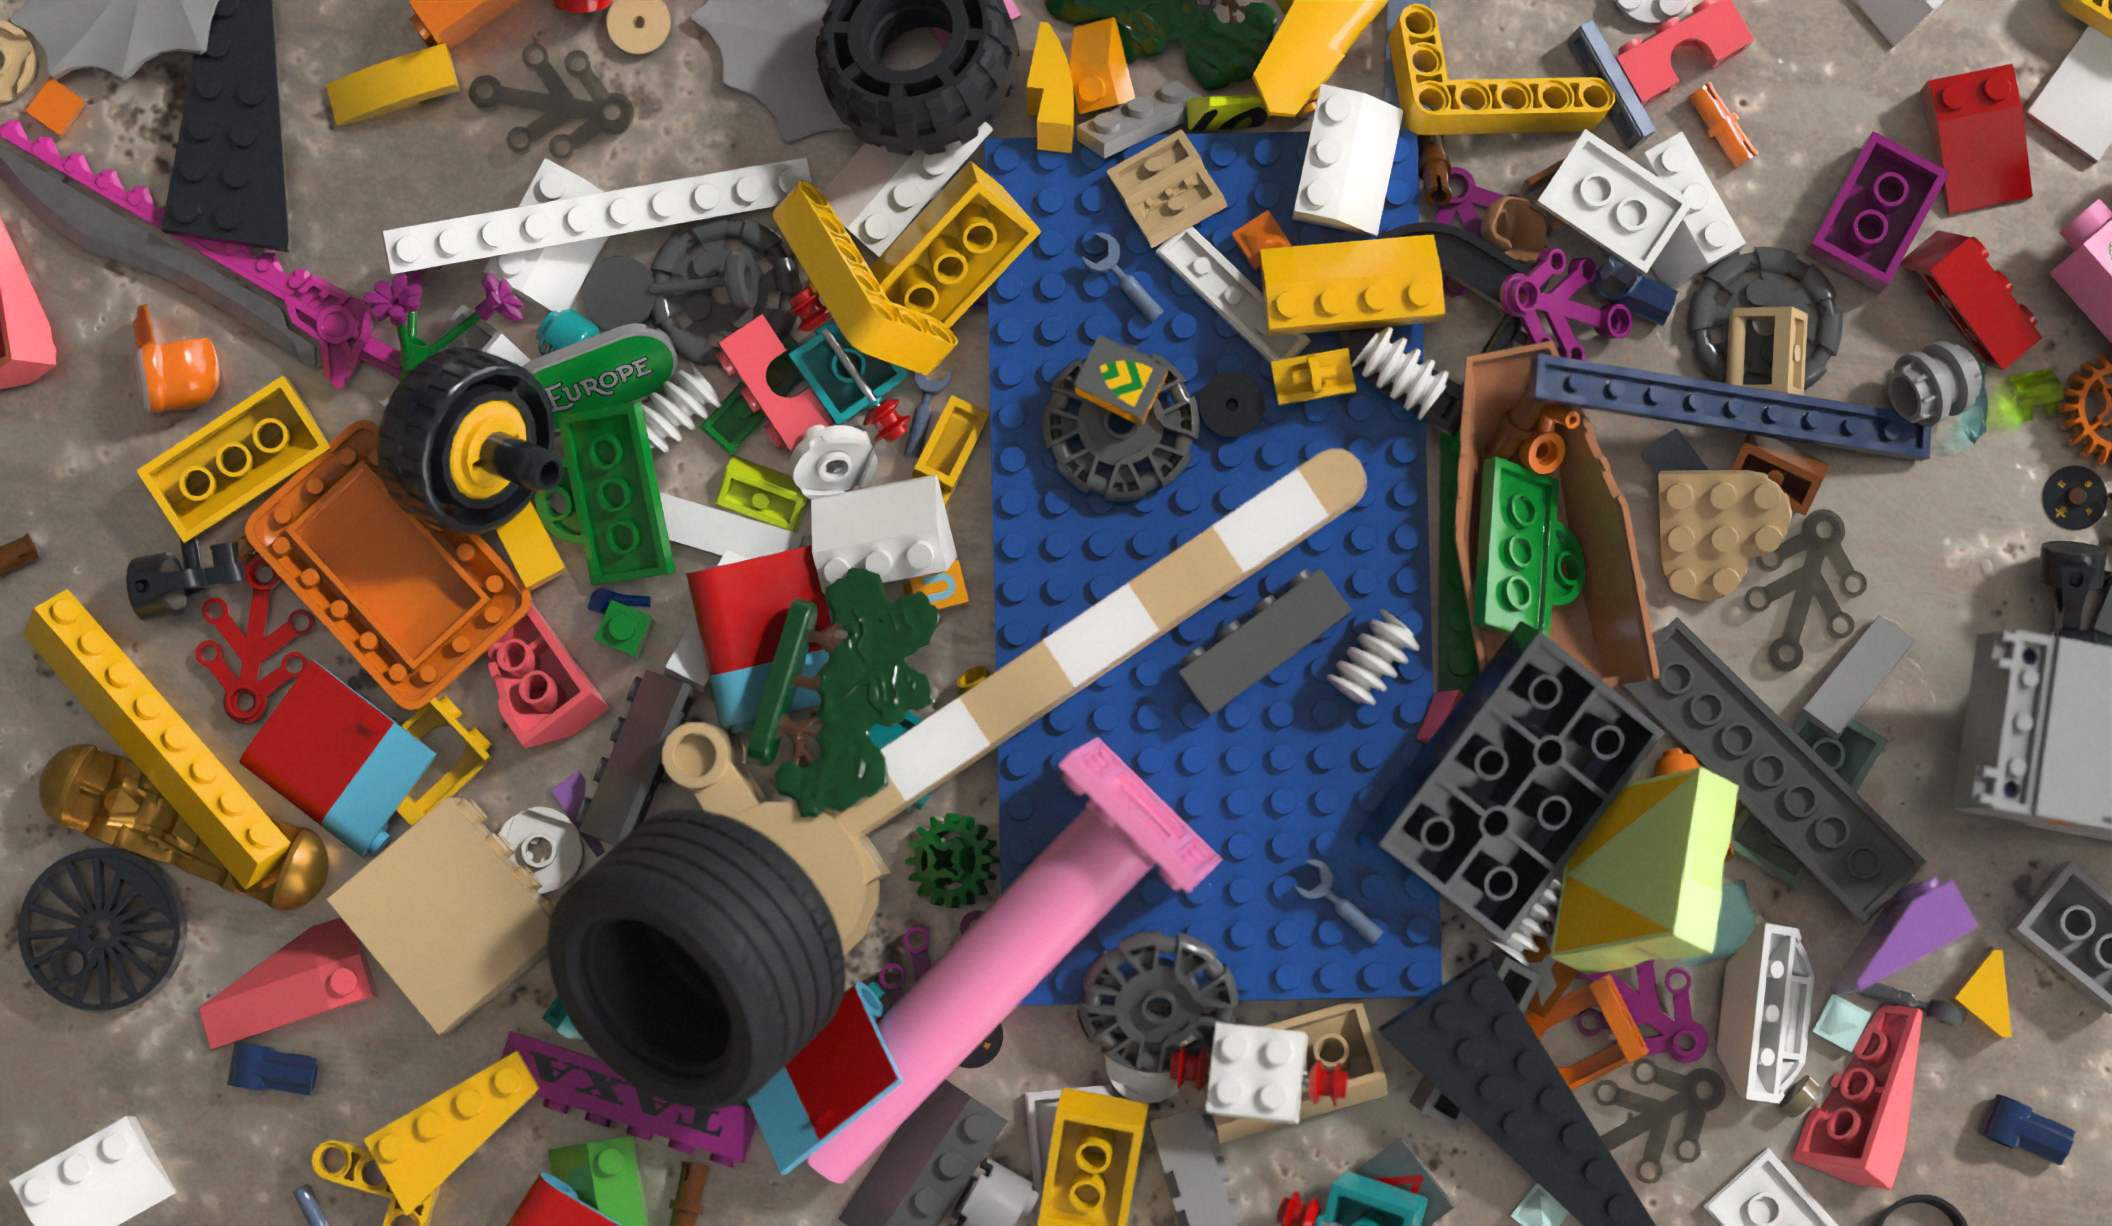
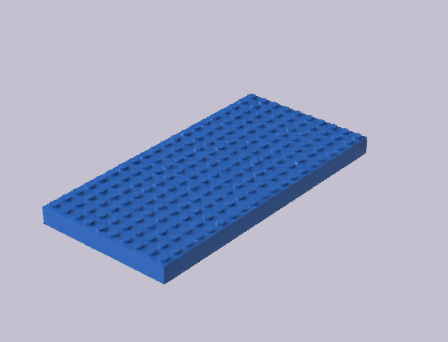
[984,129,1442,1007]

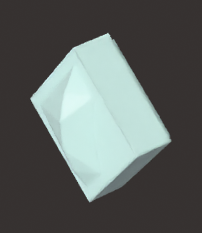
[1811,993,1871,1053]
[1509,1182,1569,1226]

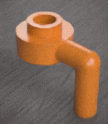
[1519,403,1580,474]

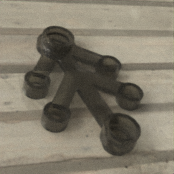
[469,43,635,162]
[1743,509,1867,673]
[1592,1059,1726,1184]

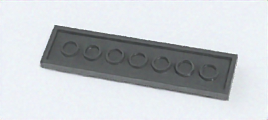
[1621,617,1927,925]

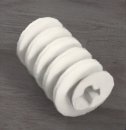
[1351,326,1449,420]
[642,361,722,453]
[1326,608,1420,706]
[1486,879,1562,967]

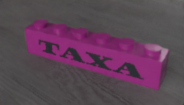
[500,1031,758,1168]

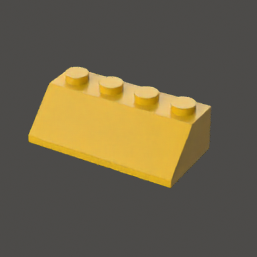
[870,160,1041,328]
[1259,235,1445,337]
[136,375,331,544]

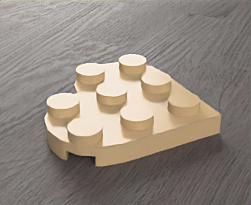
[1658,470,1792,601]

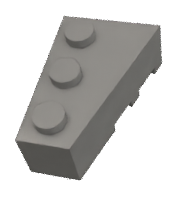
[1149,1107,1242,1226]

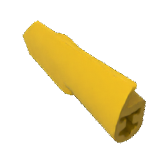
[1252,0,1388,117]

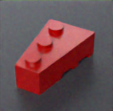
[1900,230,2042,371]

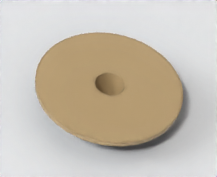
[607,0,671,54]

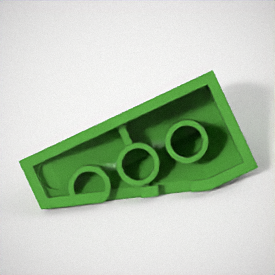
[548,1136,649,1226]

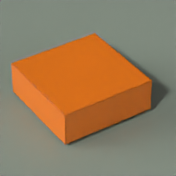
[25,77,87,138]

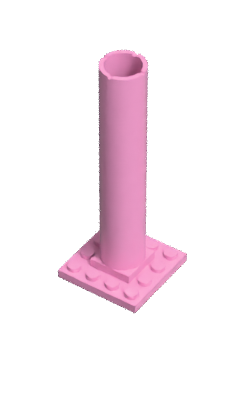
[807,737,1223,1184]

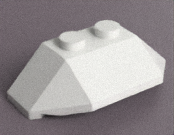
[1716,923,1815,1103]

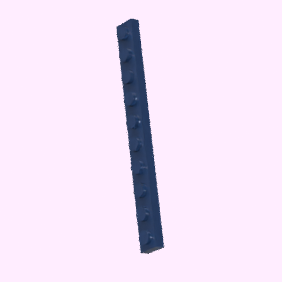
[1528,354,1931,461]

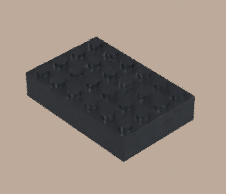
[1360,621,1665,943]

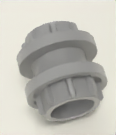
[1888,341,1982,427]

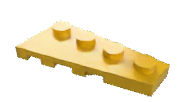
[363,1051,540,1216]

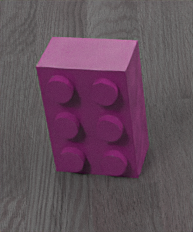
[1805,131,1950,293]

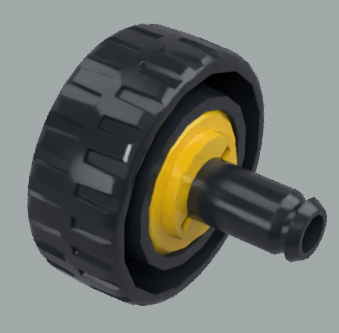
[377,347,563,535]

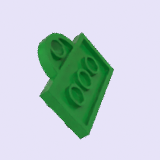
[535,401,675,586]
[1473,456,1586,638]

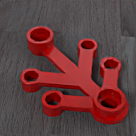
[195,555,316,724]

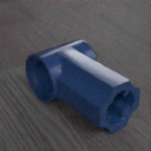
[1588,265,1678,326]
[227,1042,319,1096]
[1980,1094,2076,1165]

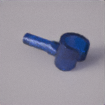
[588,588,651,615]

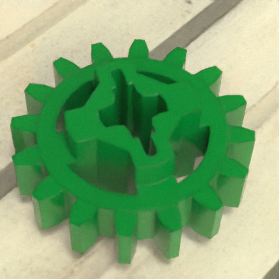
[905,813,1000,908]

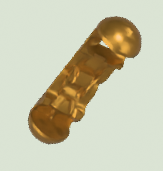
[39,744,329,912]

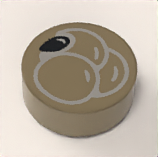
[1779,1075,1821,1118]

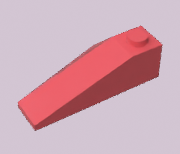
[0,216,57,390]
[487,602,610,748]
[198,918,379,1050]
[1793,1004,1923,1190]

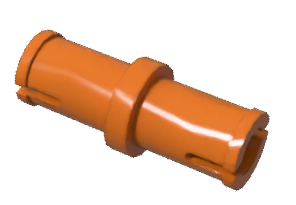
[1687,82,1758,168]

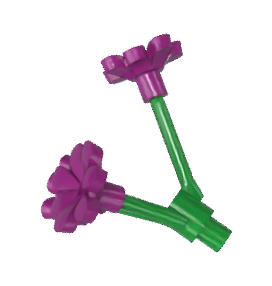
[364,266,523,382]

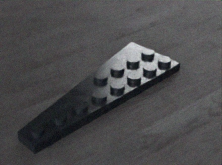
[161,0,291,253]
[1377,957,1656,1226]

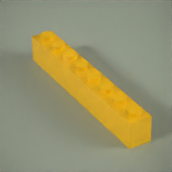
[23,589,291,890]

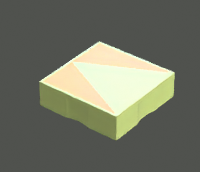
[1550,767,1738,975]

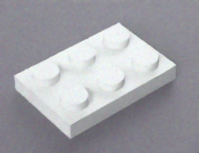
[1536,129,1694,275]

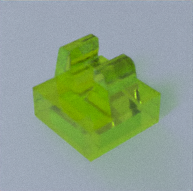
[2008,368,2064,421]

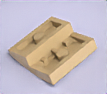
[1106,129,1227,248]

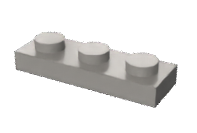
[1077,81,1202,158]

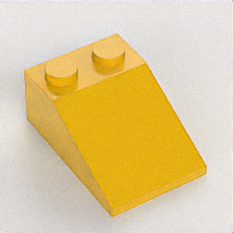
[1037,1087,1149,1226]

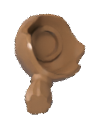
[1481,196,1555,277]

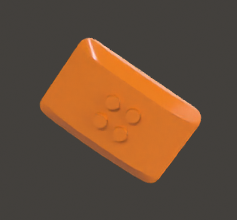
[245,420,532,711]

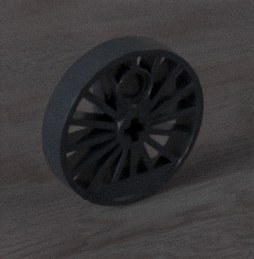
[18,848,187,1014]

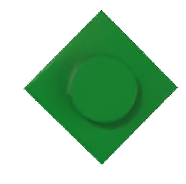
[594,600,655,661]

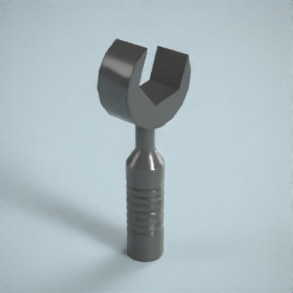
[1861,982,1967,1027]

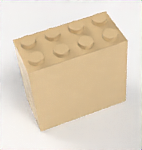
[326,797,557,1035]

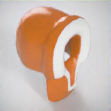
[132,304,220,414]

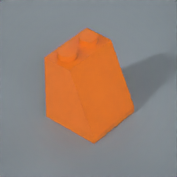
[409,0,522,51]

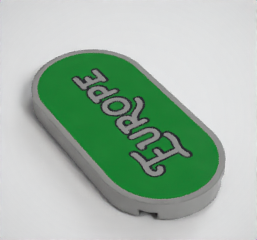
[510,323,678,433]

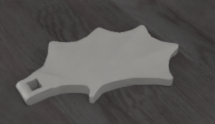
[10,0,220,81]
[691,0,853,144]

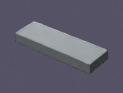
[1801,615,1914,739]

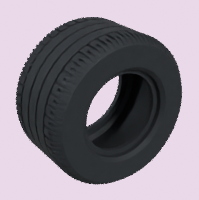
[547,809,846,1109]

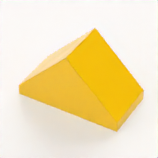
[1948,949,2012,1038]

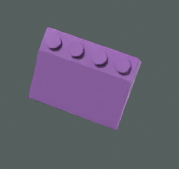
[1830,877,1979,995]

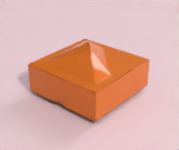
[1231,210,1292,271]

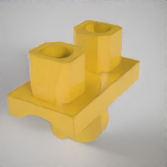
[1270,348,1356,406]

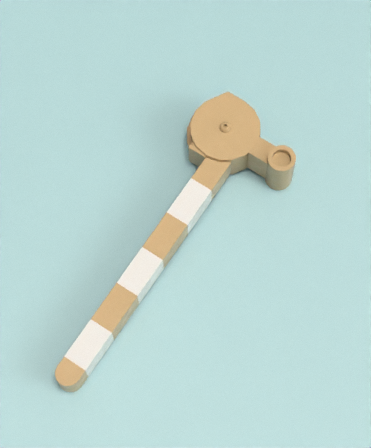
[662,449,1367,957]

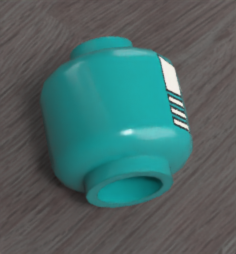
[536,309,601,356]

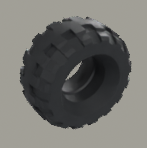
[815,0,1020,156]

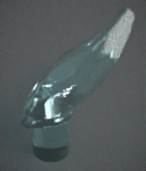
[1962,362,1988,445]

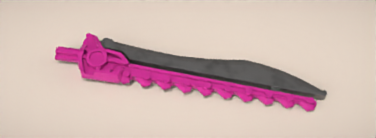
[0,120,402,390]

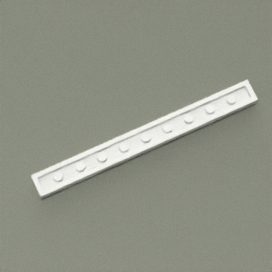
[381,157,811,275]

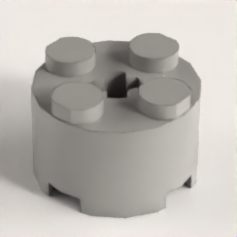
[948,1157,1039,1226]

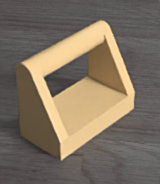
[1726,307,1808,396]

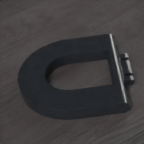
[1337,222,1549,437]

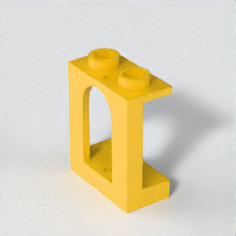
[396,695,494,827]

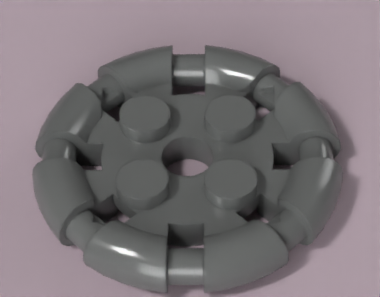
[650,215,802,369]
[1687,247,1843,391]
[1042,345,1200,502]
[1079,930,1238,1073]

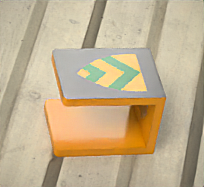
[1075,336,1168,427]

